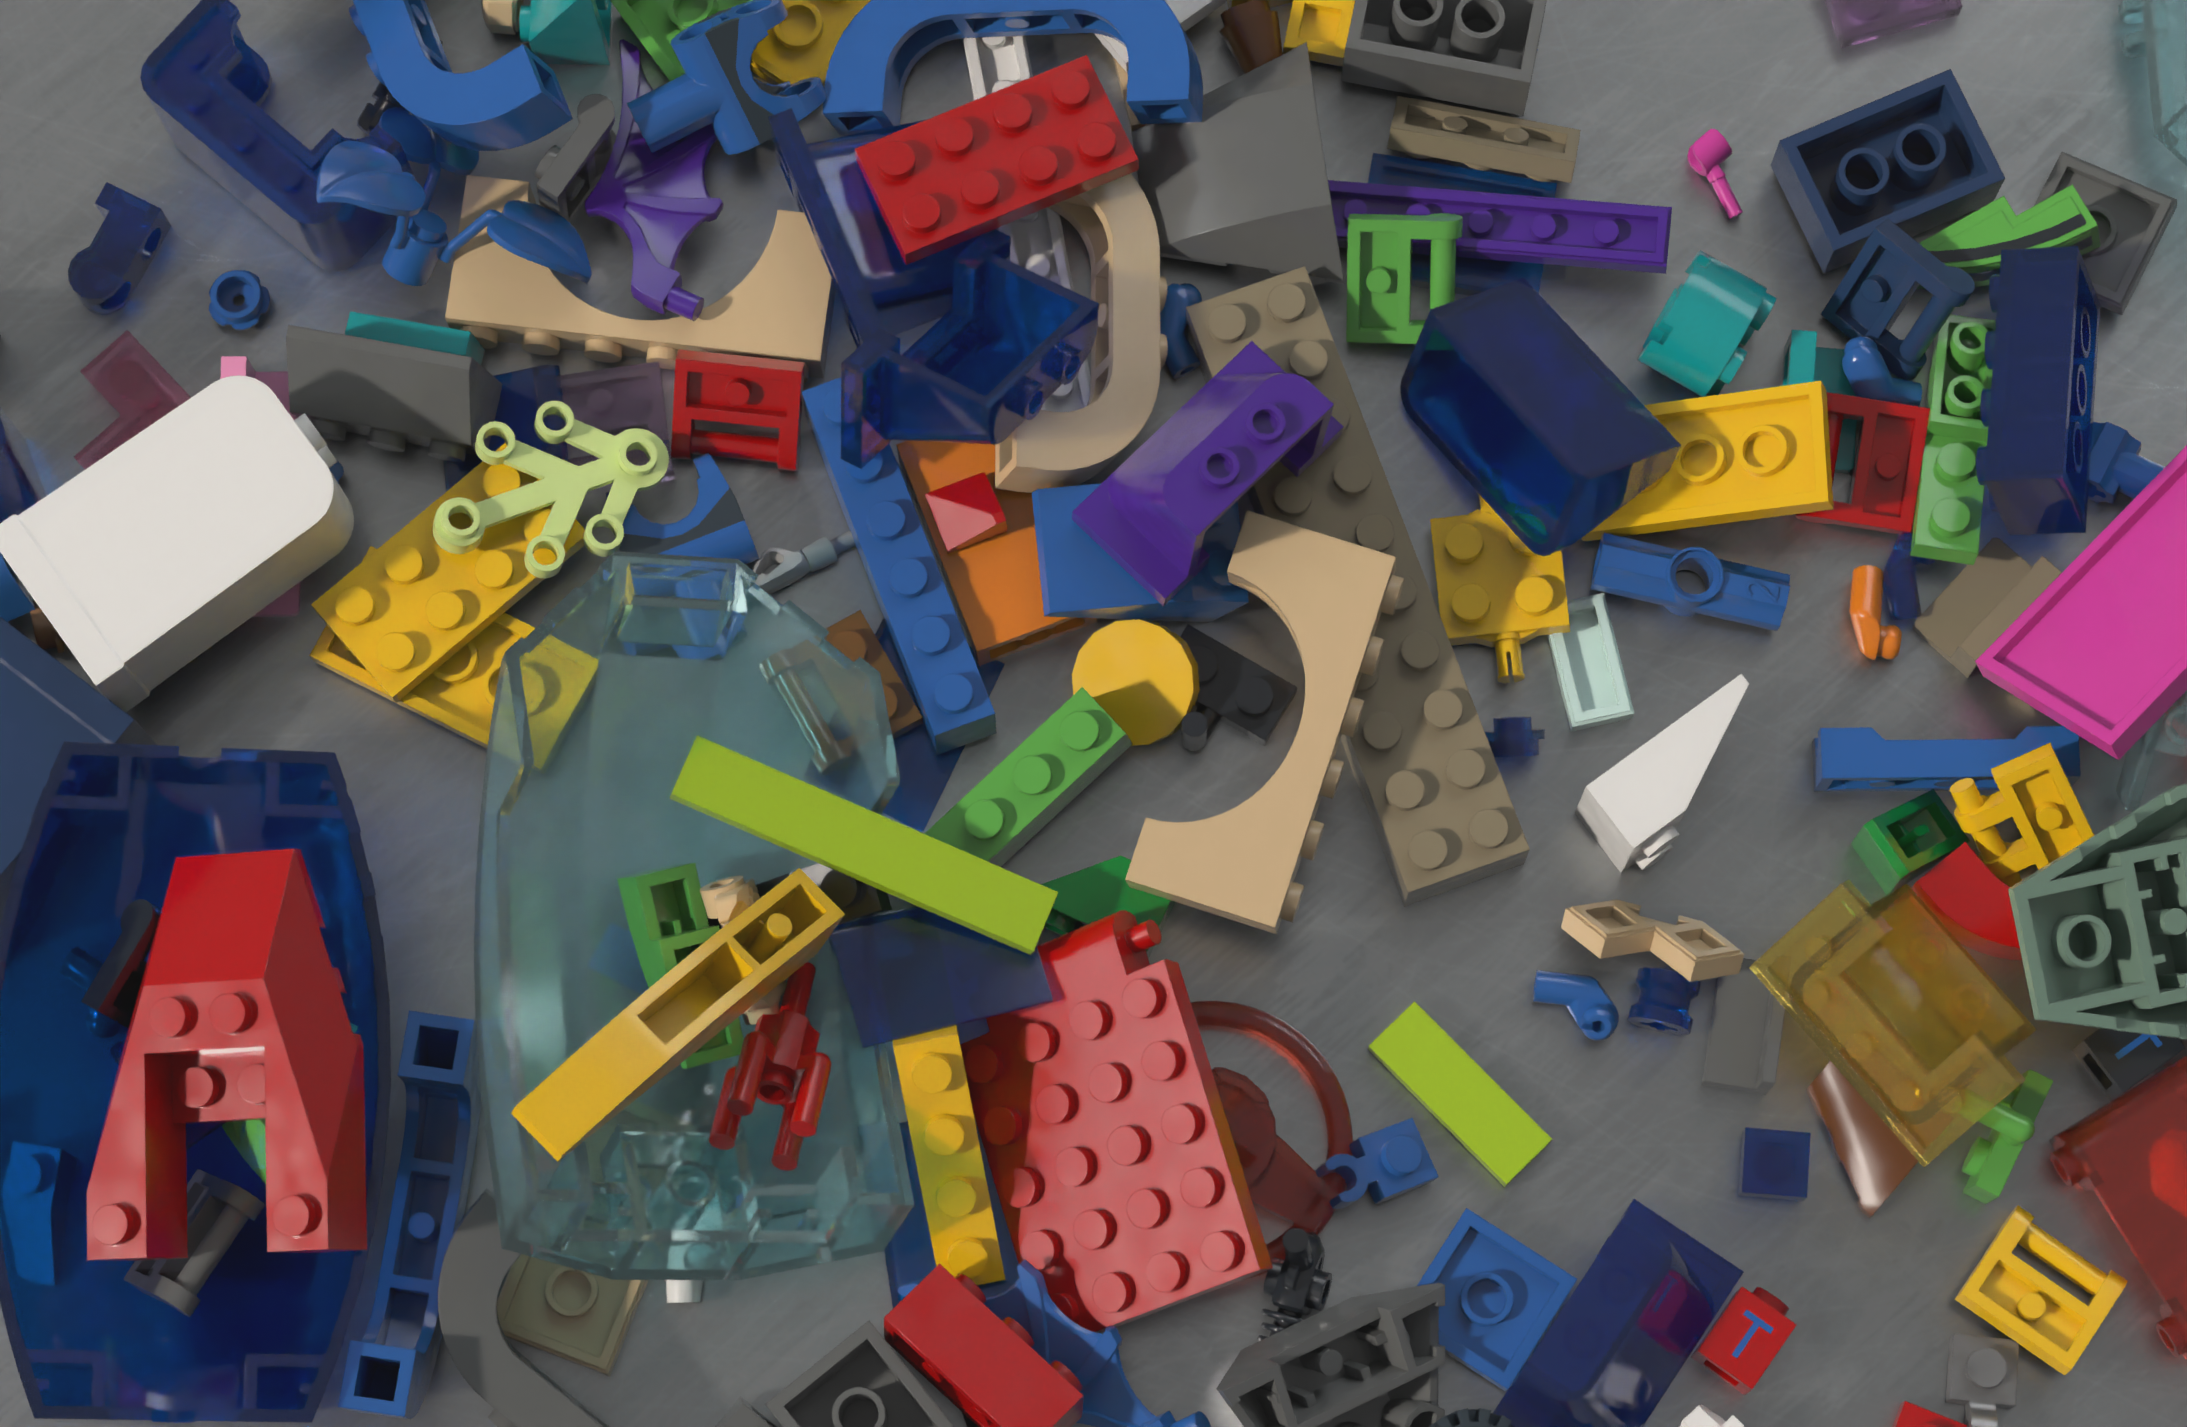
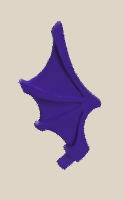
[584,39,724,321]

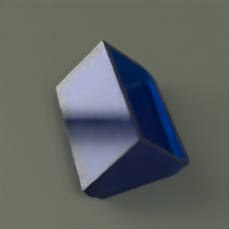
[1400,278,1681,556]

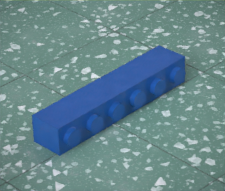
[801,370,997,755]

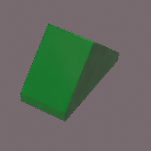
[1851,789,1970,896]

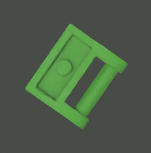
[1346,213,1463,345]

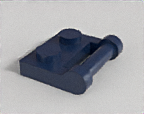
[1821,218,1975,380]

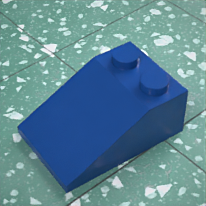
[1032,484,1249,622]

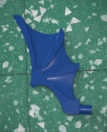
[898,1260,1211,1427]

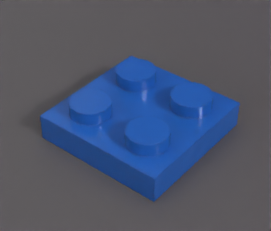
[1417,1208,1577,1392]

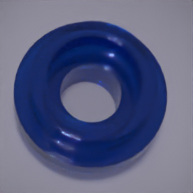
[1484,716,1545,757]

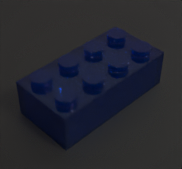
[1976,246,2101,535]

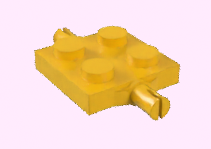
[1430,470,1570,683]

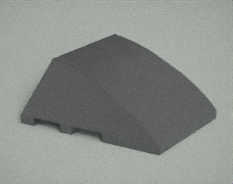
[1131,42,1345,284]
[1216,1283,1445,1427]

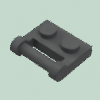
[535,94,616,222]
[123,1169,266,1317]

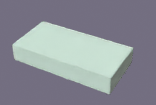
[1547,593,1634,732]

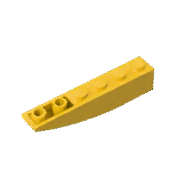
[511,868,845,1162]

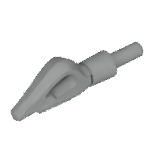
[737,531,855,607]

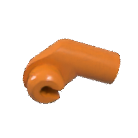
[1849,565,1902,661]

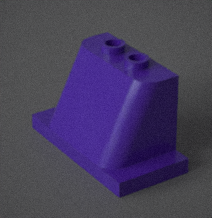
[1072,341,1344,607]

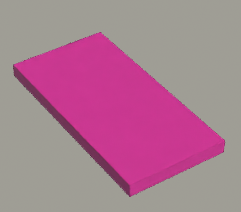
[1975,445,2187,760]

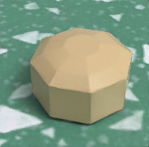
[481,0,524,35]

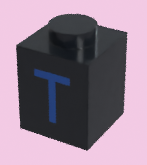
[2072,1028,2186,1102]

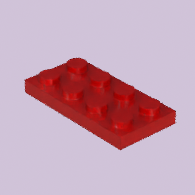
[855,55,1139,265]

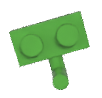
[1956,1069,2053,1204]

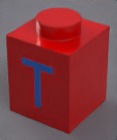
[1691,1286,1797,1395]

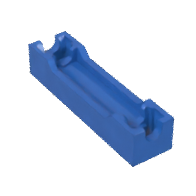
[1812,726,2081,792]

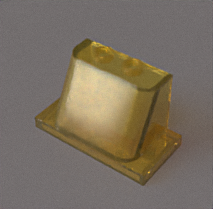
[1749,879,2037,1167]

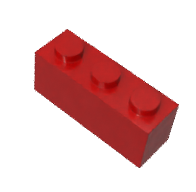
[884,1263,1084,1427]

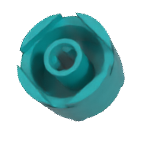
[1637,250,1777,397]

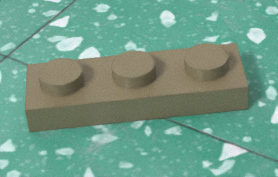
[1387,96,1581,183]

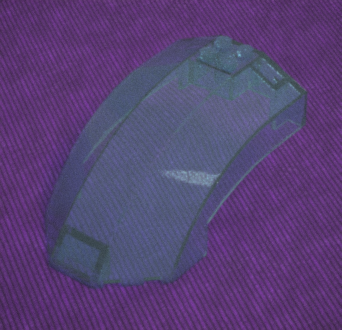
[474,551,914,1280]

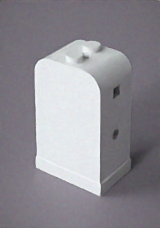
[0,375,354,712]

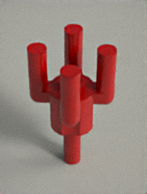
[709,962,832,1171]

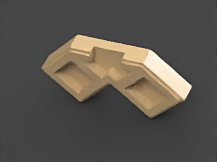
[1561,899,1744,982]

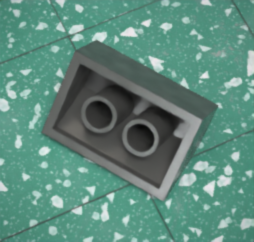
[1341,0,1547,116]
[286,325,503,463]

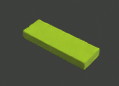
[1368,1001,1552,1187]

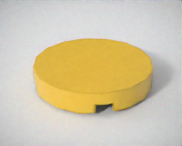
[1072,618,1200,746]

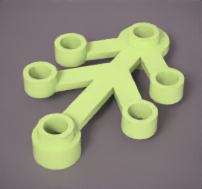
[432,401,669,578]

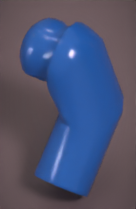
[1533,970,1619,1041]

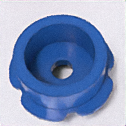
[209,270,270,330]

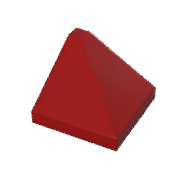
[925,472,1007,554]

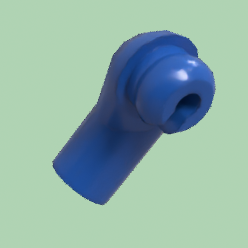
[1160,283,1202,379]
[1842,336,1922,407]

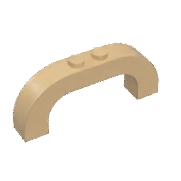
[995,174,1168,493]

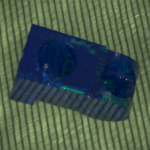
[68,182,171,314]

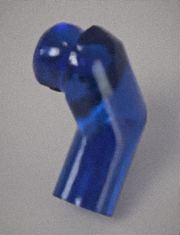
[1884,531,1936,620]

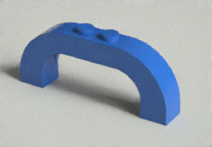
[349,0,573,151]
[823,0,1203,136]
[338,1010,483,1420]

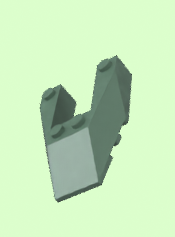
[2008,783,2187,1040]

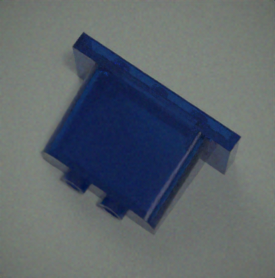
[768,108,996,378]
[840,229,1099,469]
[1493,1199,1744,1427]

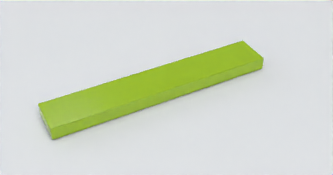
[669,735,1058,955]

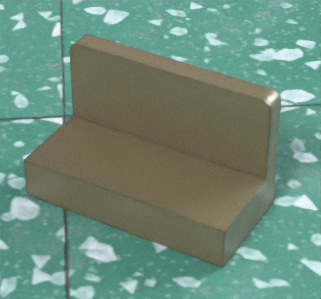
[1913,537,2062,678]

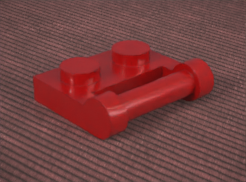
[671,349,805,471]
[1796,392,1930,536]

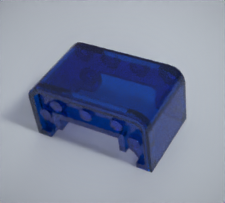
[140,0,416,271]

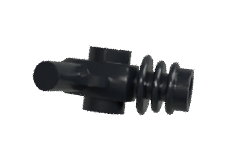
[1257,1228,1332,1341]

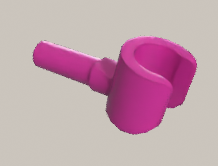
[1687,129,1743,219]

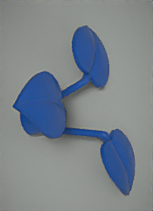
[316,107,592,286]

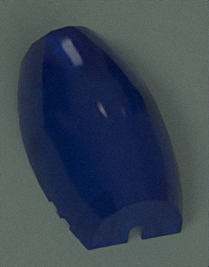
[0,742,391,1426]

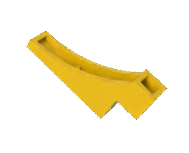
[875,929,1006,1285]

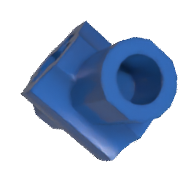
[2035,418,2165,504]

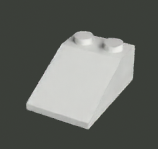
[1575,674,1749,873]

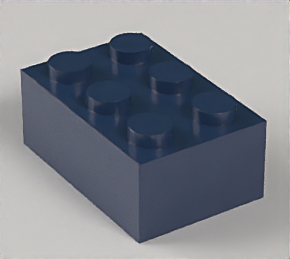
[1771,69,2005,274]

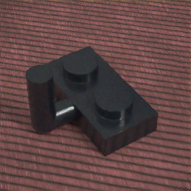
[1180,624,1297,751]

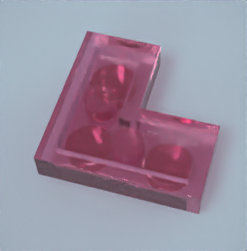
[74,330,191,470]

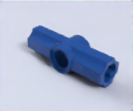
[1591,533,1790,631]

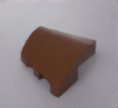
[1806,1033,1955,1218]

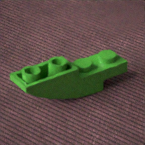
[1910,314,2003,565]

